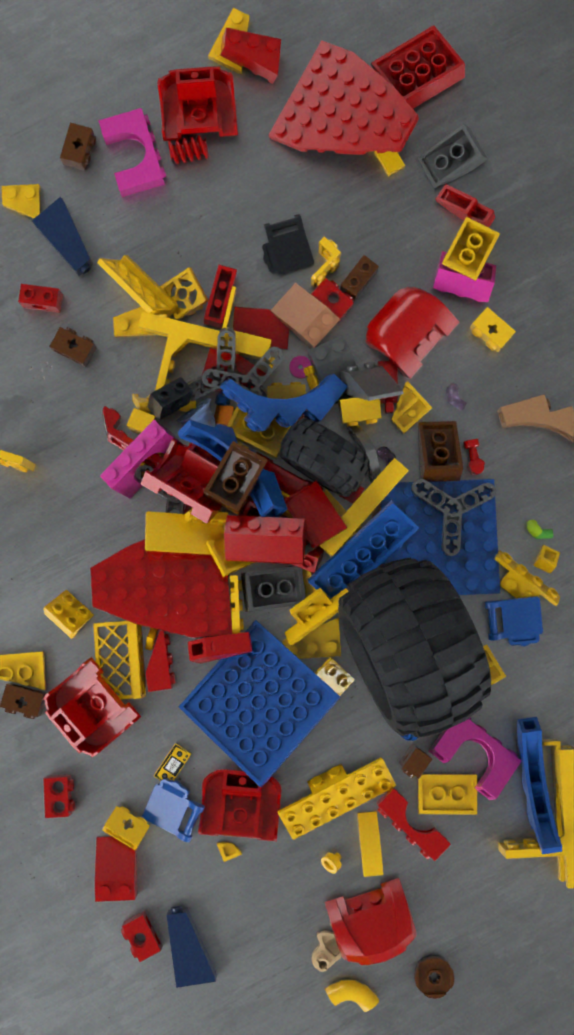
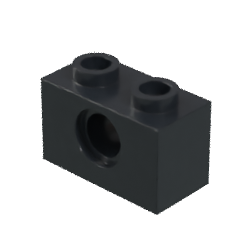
[147,377,193,420]

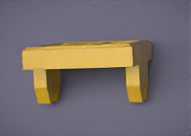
[160,267,209,320]

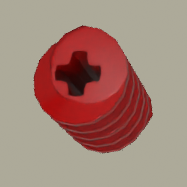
[168,135,209,164]

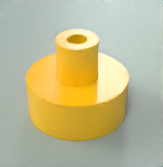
[321,852,342,874]

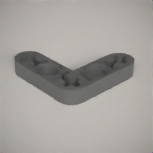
[346,423,381,483]

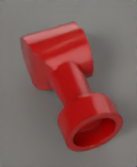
[464,439,485,475]

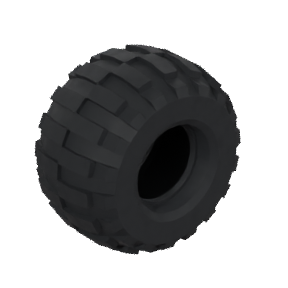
[338,557,491,738]

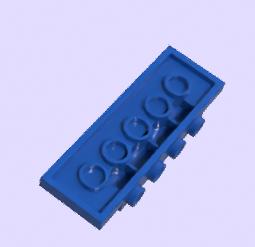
[308,500,419,599]

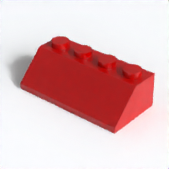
[224,515,308,565]

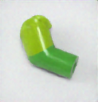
[527,519,553,539]

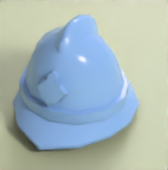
[176,398,216,427]

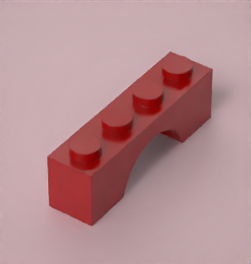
[377,787,451,861]

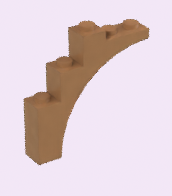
[497,395,574,443]

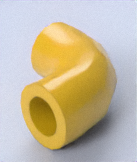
[325,980,379,1012]

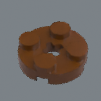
[414,956,454,999]

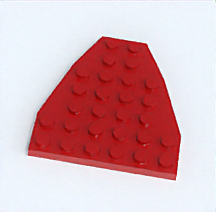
[268,40,419,155]
[90,539,232,638]

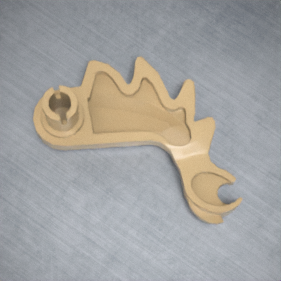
[311,923,342,972]

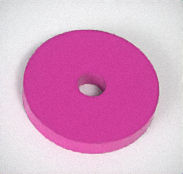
[289,356,312,379]

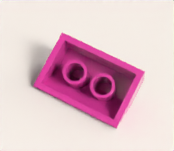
[433,251,496,303]

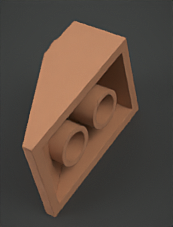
[270,283,340,349]

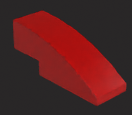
[435,184,496,228]

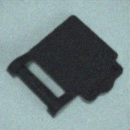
[262,214,314,275]

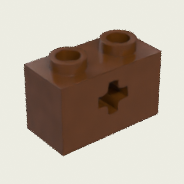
[60,122,96,170]
[340,255,379,302]
[49,327,96,368]
[0,683,47,719]
[399,743,433,779]

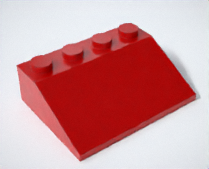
[371,25,465,108]

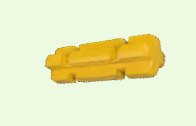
[304,365,319,390]

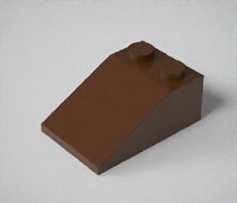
[418,421,463,482]
[203,441,268,515]

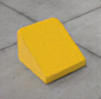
[534,545,560,573]

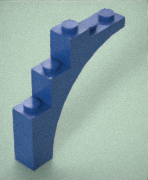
[220,374,348,432]
[178,420,287,518]
[517,717,562,854]

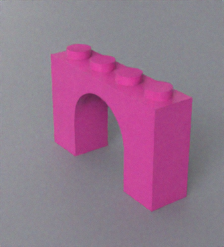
[98,108,166,197]
[100,420,183,499]
[429,717,521,800]

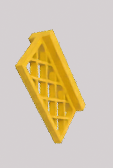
[97,255,178,318]
[93,621,146,699]

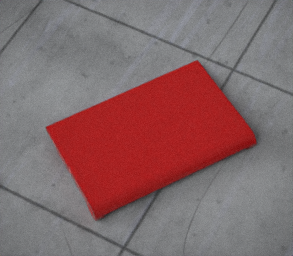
[233,306,289,349]
[284,481,347,549]

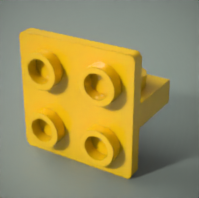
[43,590,94,639]

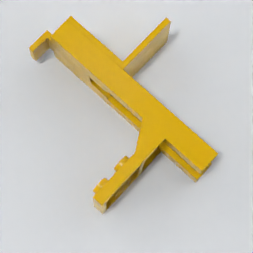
[138,286,275,391]
[498,739,574,888]

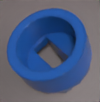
[215,392,231,406]

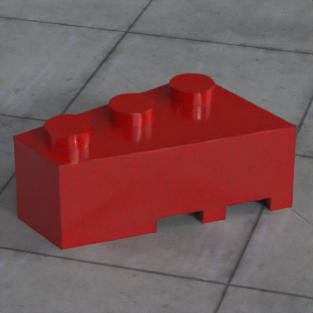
[220,27,281,84]

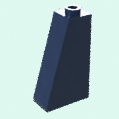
[32,197,93,276]
[166,906,217,988]

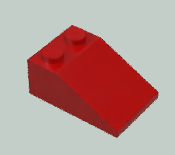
[95,836,138,902]

